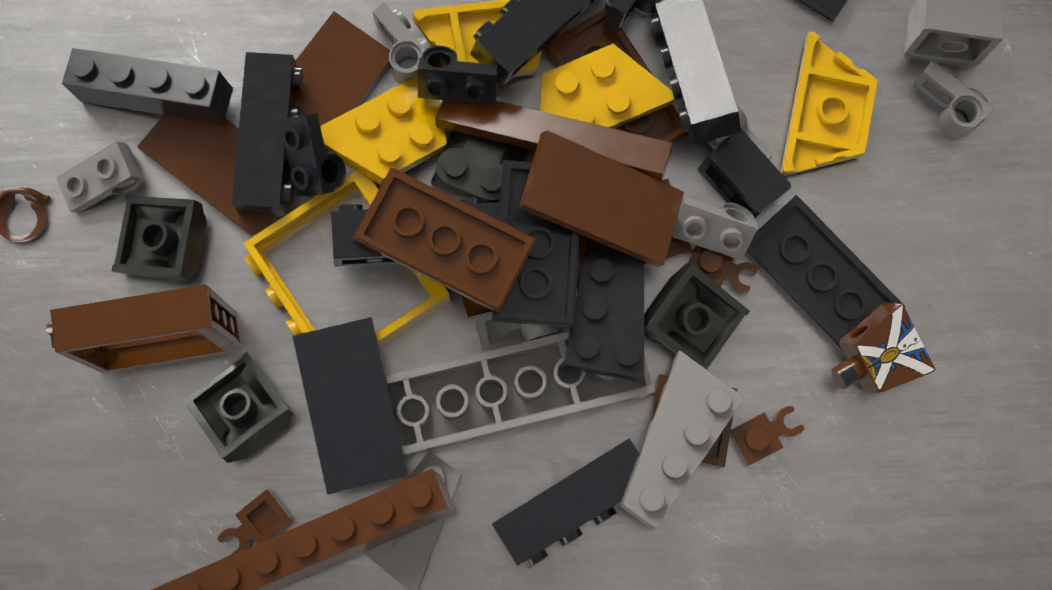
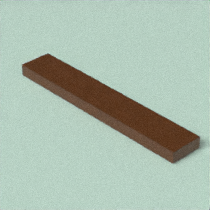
[435,100,673,182]

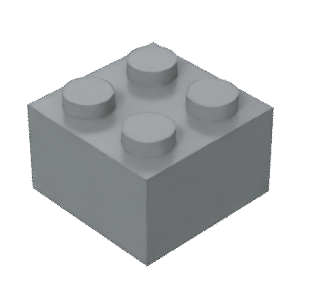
[904,0,1007,65]

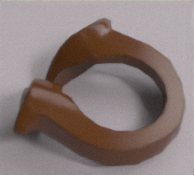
[0,187,50,244]

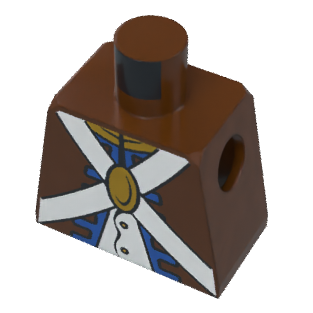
[831,302,936,393]

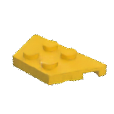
[412,0,542,77]
[780,31,878,176]
[540,44,677,129]
[320,76,447,185]

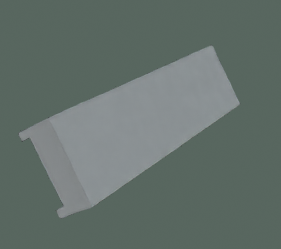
[386,331,655,457]

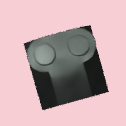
[431,131,529,203]
[111,195,207,282]
[644,263,750,370]
[182,352,293,463]

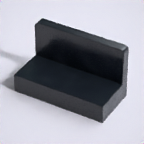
[698,130,791,220]

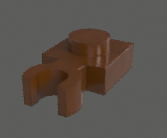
[688,245,758,294]
[730,406,805,467]
[217,489,294,555]

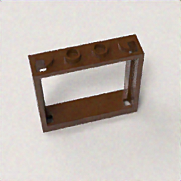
[46,284,242,373]

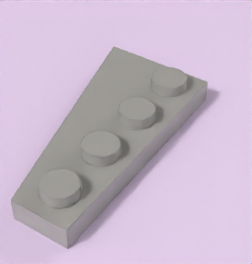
[620,350,745,530]

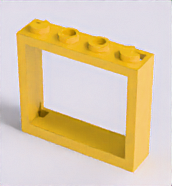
[243,169,451,348]

